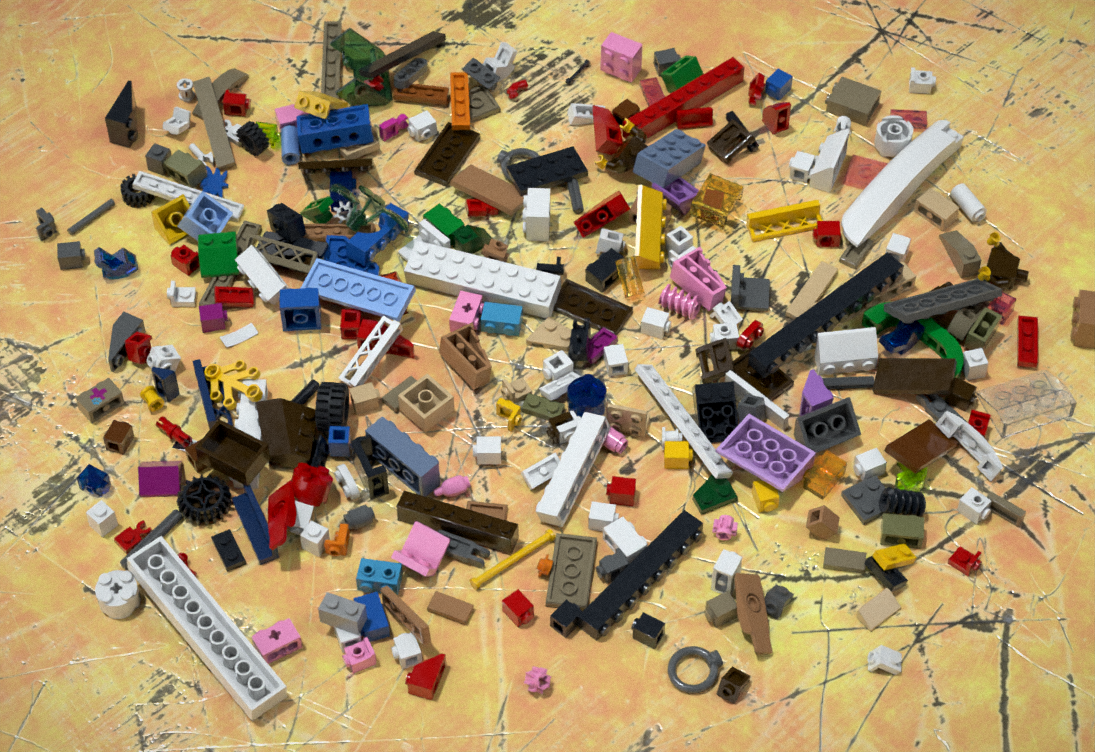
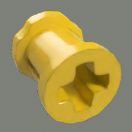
[140,386,164,412]

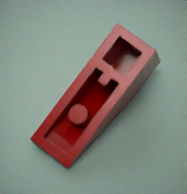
[357,319,415,359]

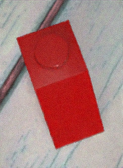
[762,102,791,135]
[405,653,446,700]

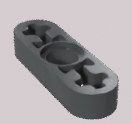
[394,58,428,89]

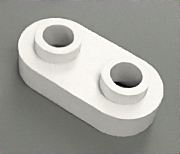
[334,464,360,500]

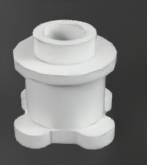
[662,427,682,450]

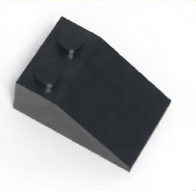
[105,80,138,148]

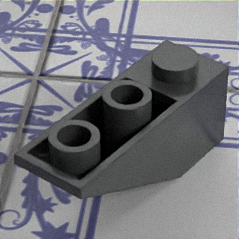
[108,312,146,372]

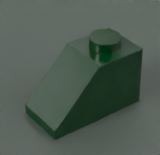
[452,225,493,254]

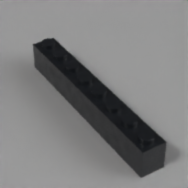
[578,510,703,641]

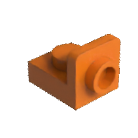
[324,523,350,556]

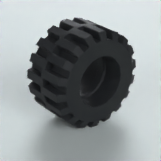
[315,382,349,432]

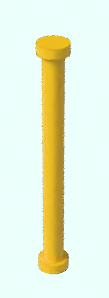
[469,529,556,590]

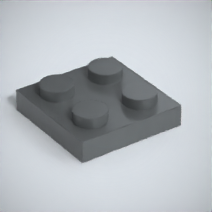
[841,475,888,525]

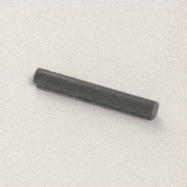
[67,199,115,235]

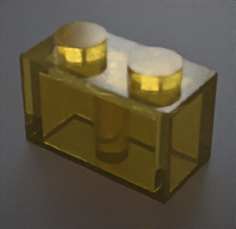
[803,450,847,500]

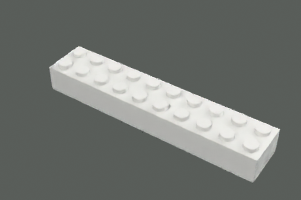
[127,536,287,721]

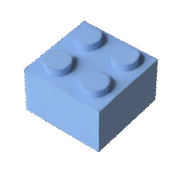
[177,191,233,241]

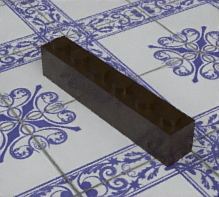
[396,491,519,554]

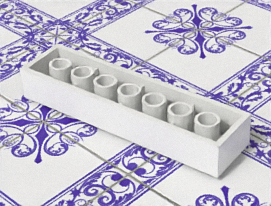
[404,241,561,319]

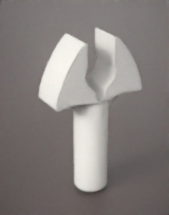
[189,143,214,170]

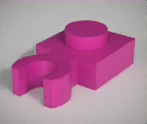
[379,113,409,141]

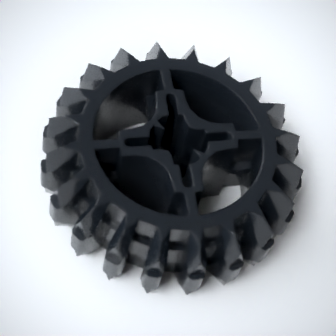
[177,474,232,526]

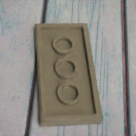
[545,533,597,611]

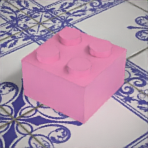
[600,32,643,83]

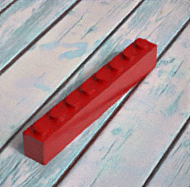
[622,57,745,140]

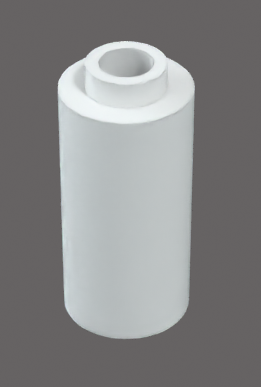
[950,183,987,222]

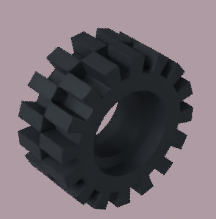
[236,121,270,156]
[120,174,155,208]

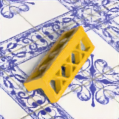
[746,199,823,242]

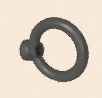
[497,148,540,181]
[667,646,723,693]

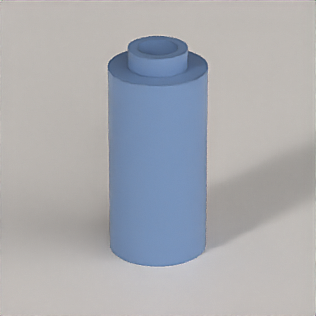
[281,125,300,165]

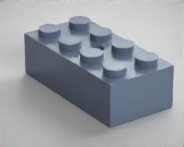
[633,129,706,188]
[365,416,440,497]

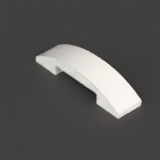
[935,411,1003,481]

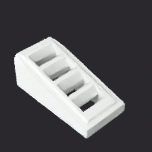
[568,103,605,125]

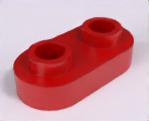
[736,320,764,351]

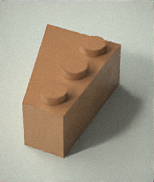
[1070,290,1095,349]
[439,322,492,390]

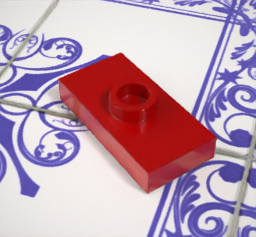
[676,107,713,129]
[214,286,254,307]

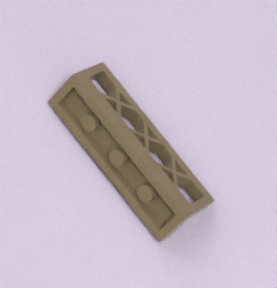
[242,233,319,274]

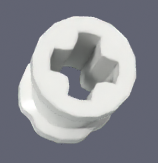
[177,78,195,102]

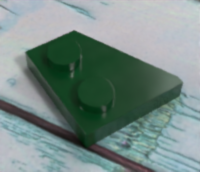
[692,475,738,515]

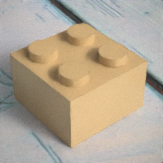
[398,374,454,432]

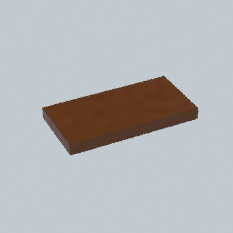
[884,419,960,474]

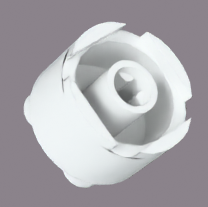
[874,115,913,157]
[95,570,141,619]

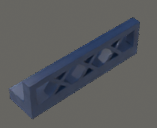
[193,359,233,430]
[232,485,279,565]

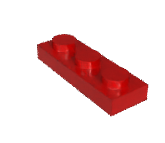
[1017,315,1038,368]

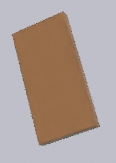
[450,165,528,216]

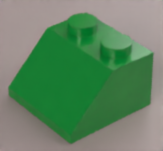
[198,231,239,278]

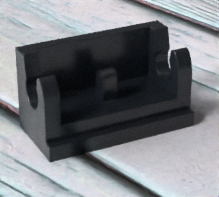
[568,318,591,361]

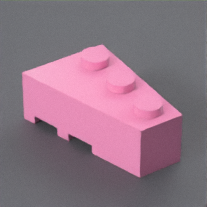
[670,247,727,311]

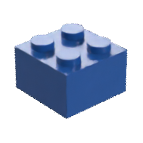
[280,287,321,331]

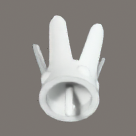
[833,116,851,136]

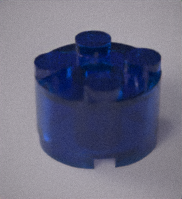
[567,374,607,418]

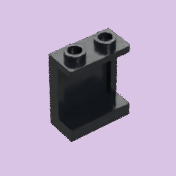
[351,435,389,500]

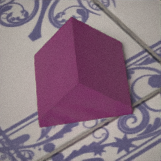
[138,461,182,497]

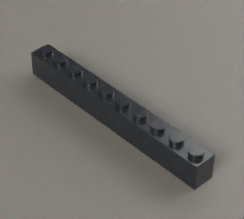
[748,252,904,378]

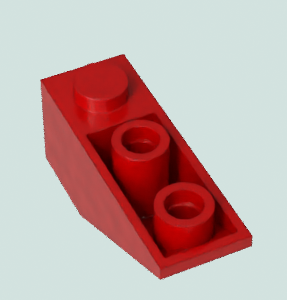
[592,105,623,155]
[573,190,630,238]

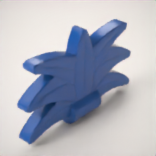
[200,166,228,198]

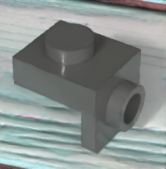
[36,207,57,241]
[764,584,794,619]

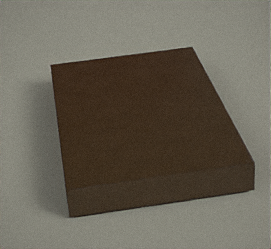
[733,346,794,401]

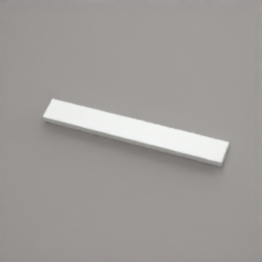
[635,364,733,479]

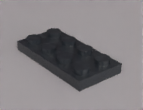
[506,146,588,196]

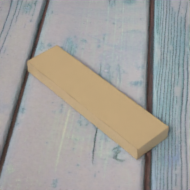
[785,261,838,319]

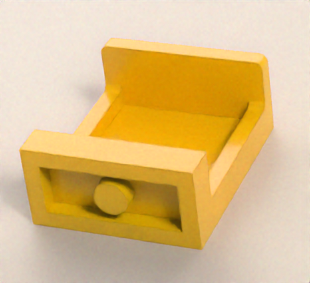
[294,91,348,119]

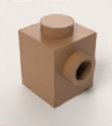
[806,505,840,539]

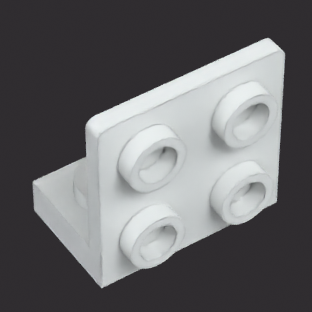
[398,219,450,262]

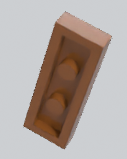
[393,84,449,105]

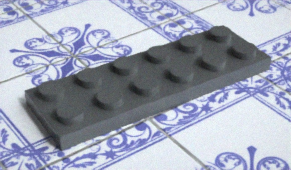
[884,279,1002,323]

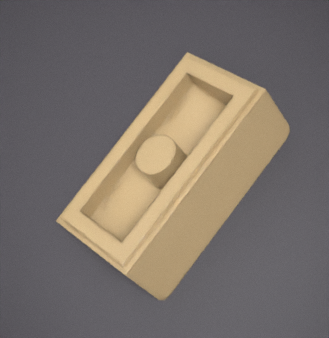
[856,588,901,631]

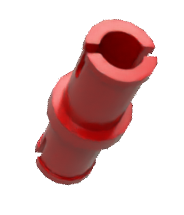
[156,416,192,447]

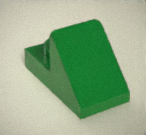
[300,196,334,224]

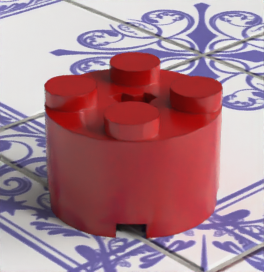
[291,463,333,507]

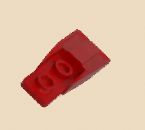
[268,481,297,550]

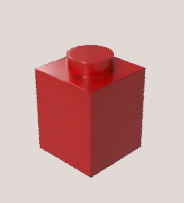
[606,476,636,506]
[502,589,534,627]

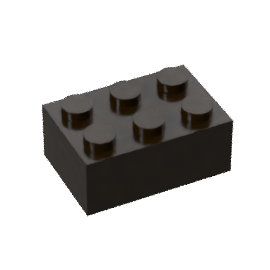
[195,419,271,487]

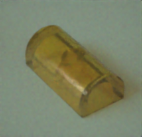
[615,256,645,298]

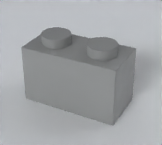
[318,592,367,635]

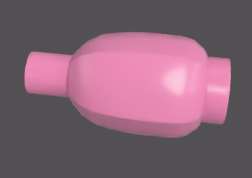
[433,475,471,497]

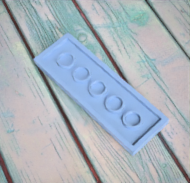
[300,258,416,322]

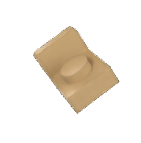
[501,377,532,404]

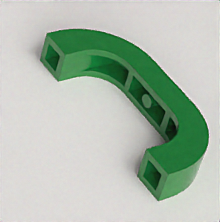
[861,302,964,395]

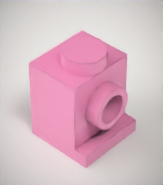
[342,637,376,673]

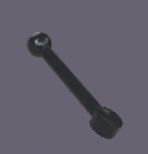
[565,59,590,85]

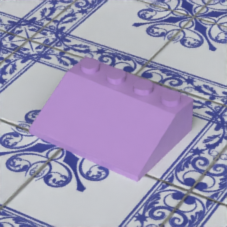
[715,414,816,492]

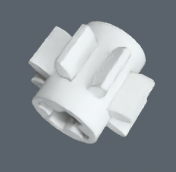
[334,201,356,224]

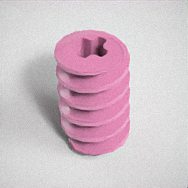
[658,284,701,320]

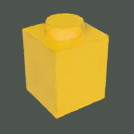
[664,441,693,469]
[752,480,780,512]

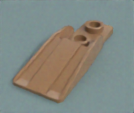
[734,573,773,654]

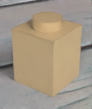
[349,382,381,415]

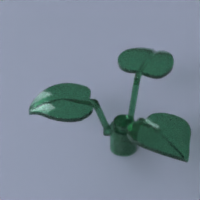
[329,183,408,234]

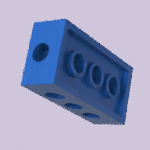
[296,104,374,154]

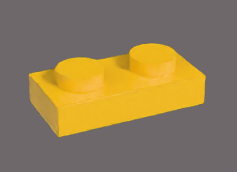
[872,543,917,571]

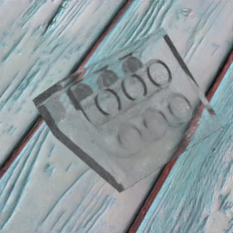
[975,369,1077,438]

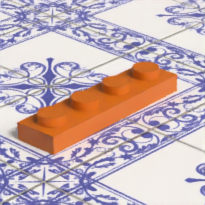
[450,72,470,130]

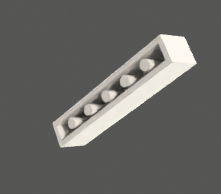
[229,379,268,489]
[536,412,611,527]

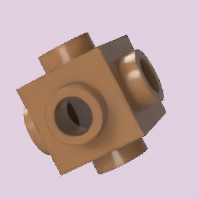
[481,238,509,262]

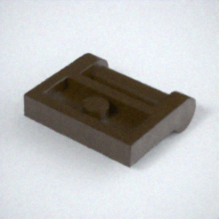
[706,119,756,165]
[695,338,735,384]

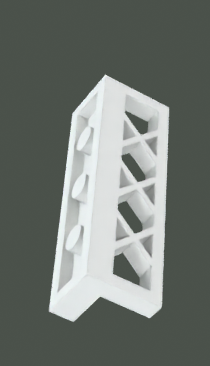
[339,315,403,388]

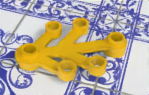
[204,360,263,410]

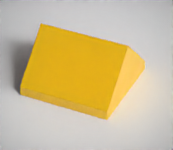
[151,194,190,245]

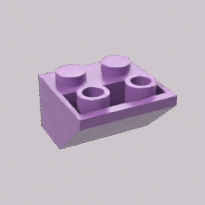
[799,369,834,416]

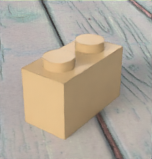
[914,188,960,231]

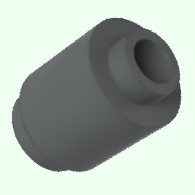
[343,504,375,530]

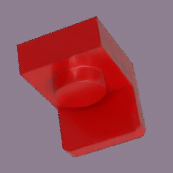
[947,546,982,576]

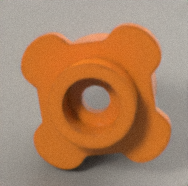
[536,554,553,577]

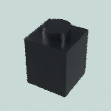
[550,599,582,638]
[631,612,665,650]

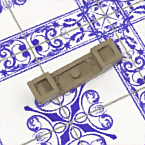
[192,68,249,120]

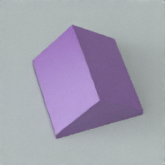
[652,177,702,215]

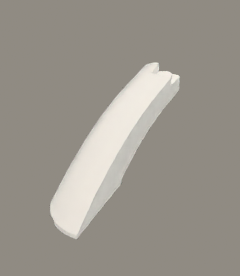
[841,120,964,247]

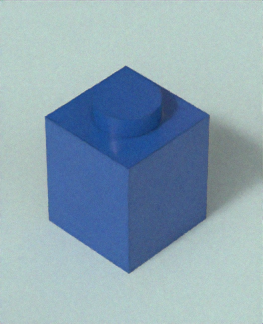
[765,68,793,101]
[328,426,351,457]

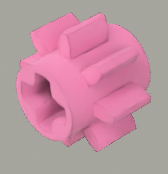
[712,515,738,540]
[524,666,551,694]

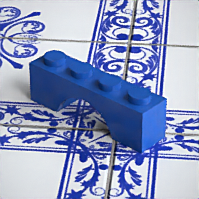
[346,203,409,265]

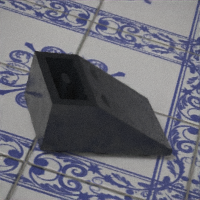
[692,381,738,443]

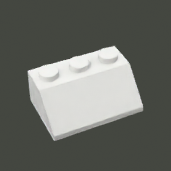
[808,129,850,193]
[814,327,878,375]

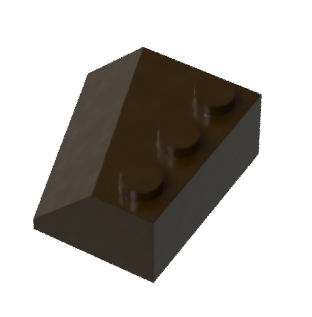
[255,398,316,469]

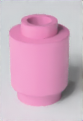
[603,427,628,454]

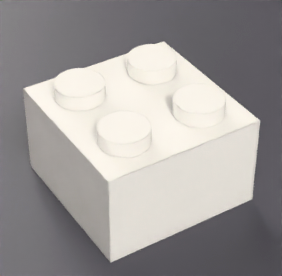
[523,188,550,241]

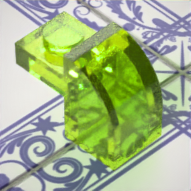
[895,461,927,492]

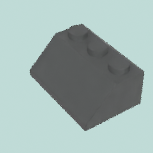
[794,397,861,453]

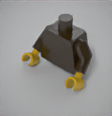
[594,119,648,173]
[978,232,1029,290]

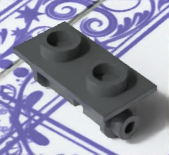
[462,57,501,91]

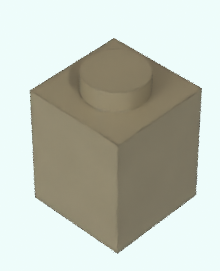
[704,591,738,628]

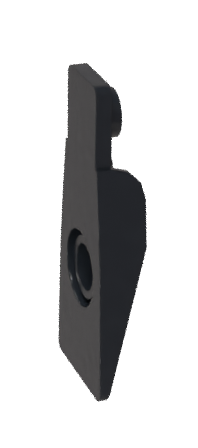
[256,231,329,263]

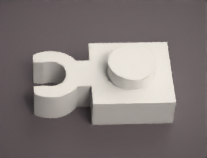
[224,120,242,147]

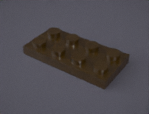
[298,159,374,174]

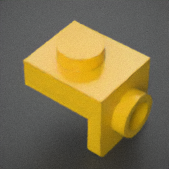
[496,398,522,431]

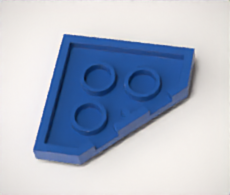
[323,235,380,276]

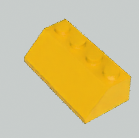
[635,185,667,269]

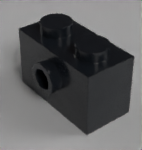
[266,203,307,242]

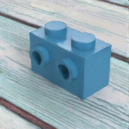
[356,558,403,595]

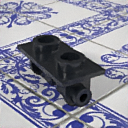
[307,435,330,468]

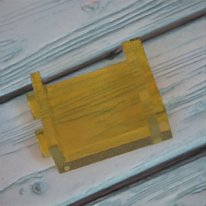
[690,173,744,229]

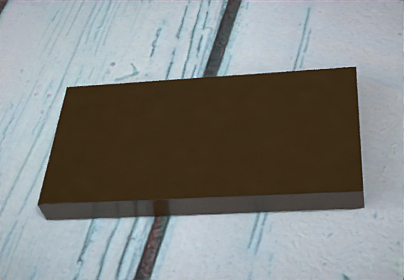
[414,122,480,187]
[553,279,633,336]
[873,358,957,394]

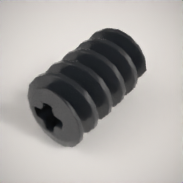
[879,487,926,517]

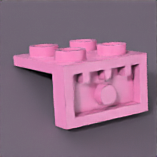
[391,522,451,576]

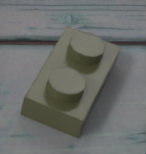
[521,393,565,421]

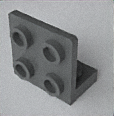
[731,265,770,311]

